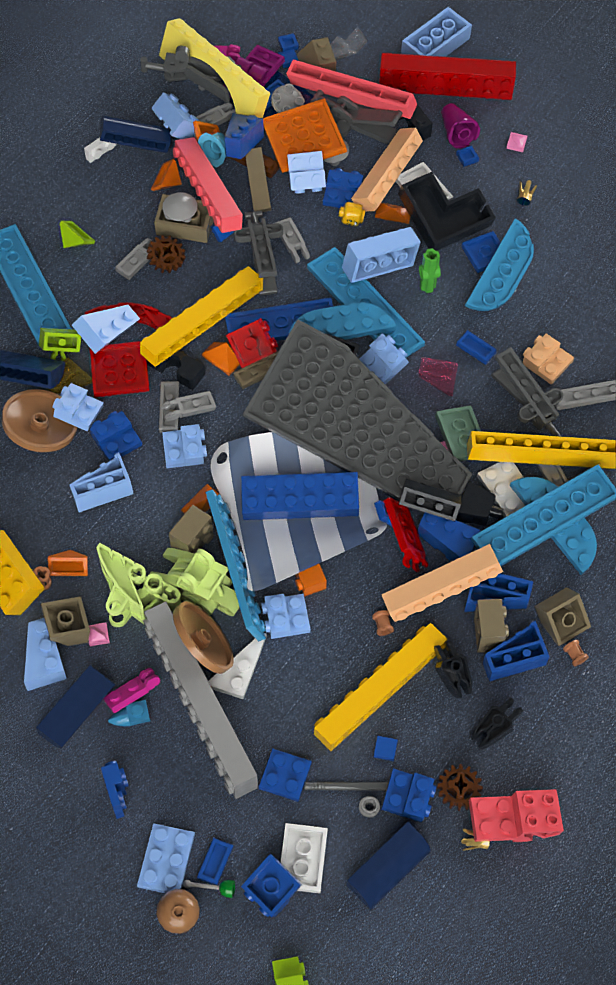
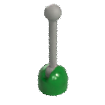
[183,880,235,898]

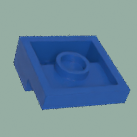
[323,168,363,208]
[89,411,142,461]
[101,761,129,819]
[381,768,437,822]
[241,854,302,918]

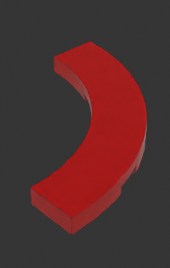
[84,303,172,330]

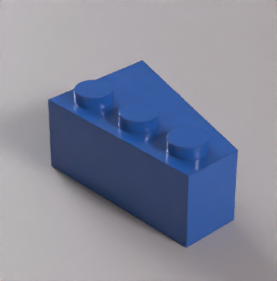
[418,512,481,561]
[464,574,533,612]
[483,621,549,681]

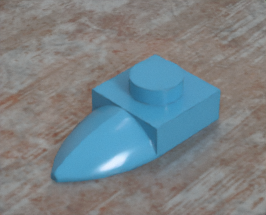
[108,700,150,727]

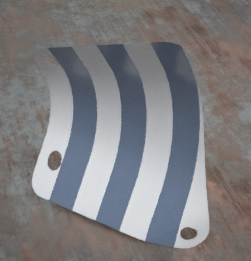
[211,432,387,591]

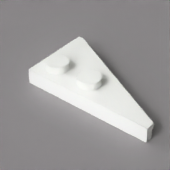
[208,633,267,699]

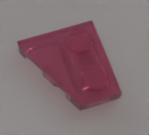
[419,357,458,397]

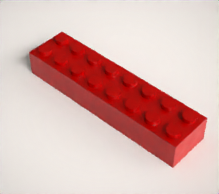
[379,53,516,100]

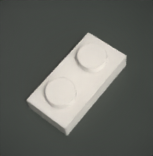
[84,137,117,163]

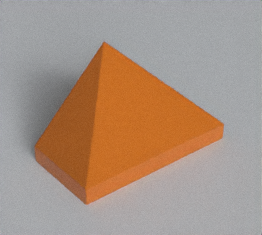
[193,121,220,142]
[151,159,182,191]
[375,202,411,224]
[202,342,240,376]
[181,484,220,514]
[48,550,88,576]

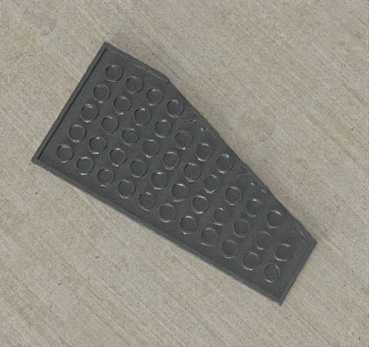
[243,319,472,513]

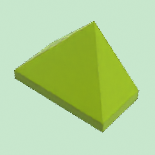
[60,221,95,248]

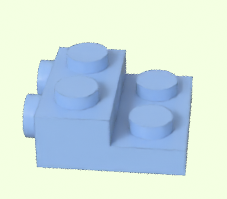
[287,151,326,193]
[359,333,409,384]
[52,383,104,431]
[162,424,207,468]
[261,593,310,639]

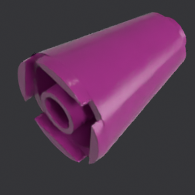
[441,103,480,149]

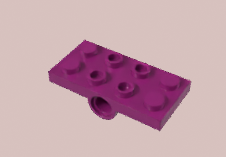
[223,45,285,98]

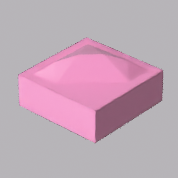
[507,132,527,152]
[89,622,110,647]

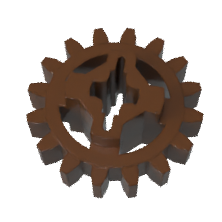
[147,235,186,273]
[437,764,483,811]

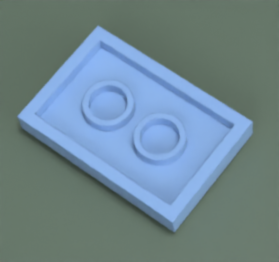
[137,823,195,893]

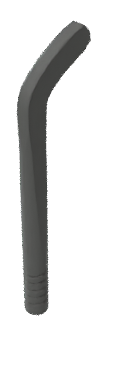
[305,782,389,791]

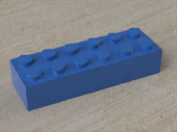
[241,472,359,520]

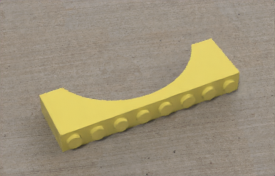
[159,18,270,118]

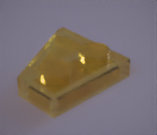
[47,358,93,394]

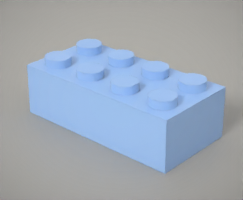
[401,7,472,57]
[342,227,421,283]

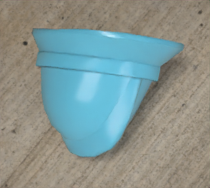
[198,132,226,168]

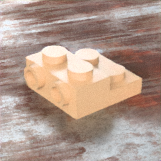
[523,333,574,385]

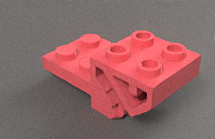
[469,789,564,842]

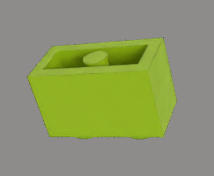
[39,328,81,363]

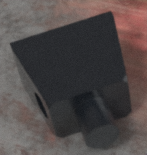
[456,481,504,526]

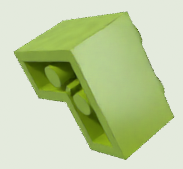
[272,956,309,985]

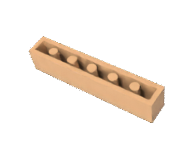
[351,128,423,212]
[381,544,503,622]

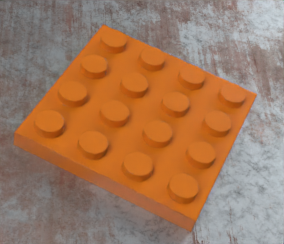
[263,98,347,173]

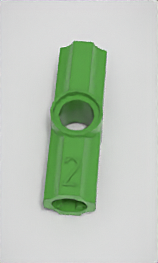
[419,248,441,293]

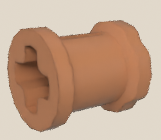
[33,566,52,591]
[372,610,394,636]
[563,640,589,666]

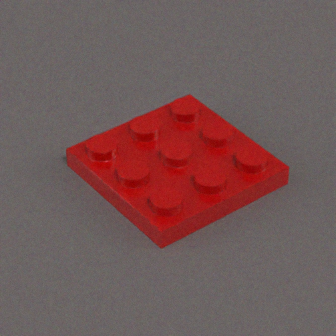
[90,341,150,397]

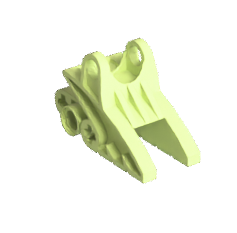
[96,543,181,627]
[149,548,240,616]

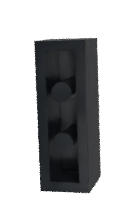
[399,479,462,521]

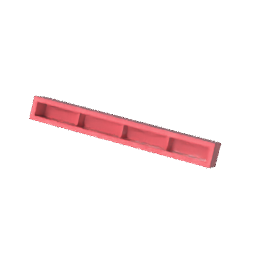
[286,60,417,119]
[173,137,243,233]

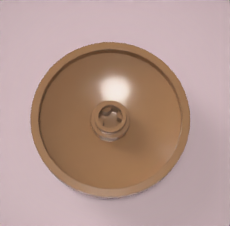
[1,389,77,452]
[173,601,234,674]

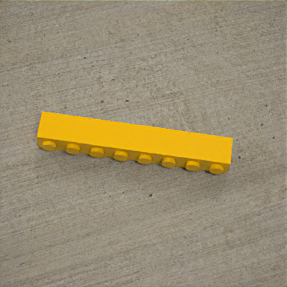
[140,266,263,367]
[467,431,616,469]
[314,623,448,751]

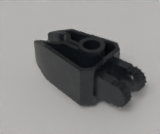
[434,640,472,699]
[471,698,523,749]

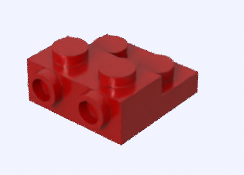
[226,318,278,368]

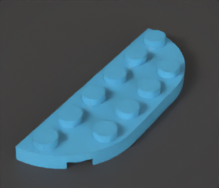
[465,219,534,311]
[289,302,396,340]
[509,477,597,575]

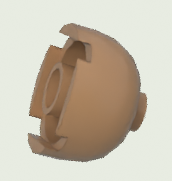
[156,889,200,934]

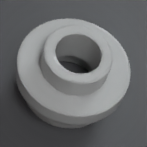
[359,796,380,818]

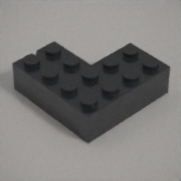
[398,172,496,251]

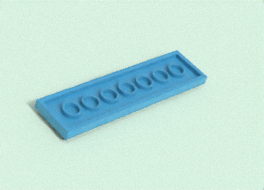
[0,224,71,346]
[307,247,425,358]
[471,464,616,566]
[206,489,266,642]

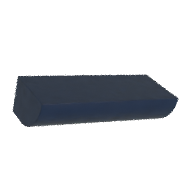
[100,115,171,153]
[0,350,65,389]
[36,666,115,749]
[346,822,431,910]

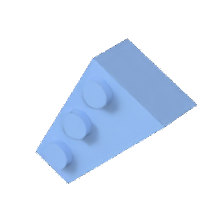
[152,92,199,139]
[72,305,140,354]
[70,452,133,512]
[24,618,67,691]

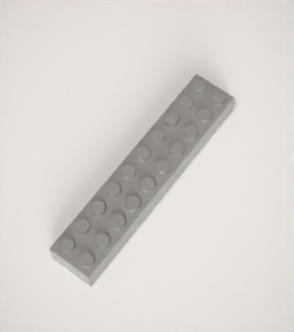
[143,602,258,799]

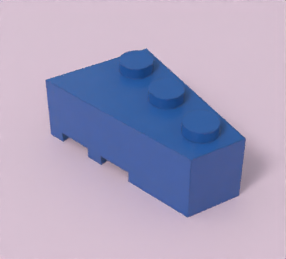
[225,113,264,159]

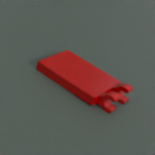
[383,497,428,572]

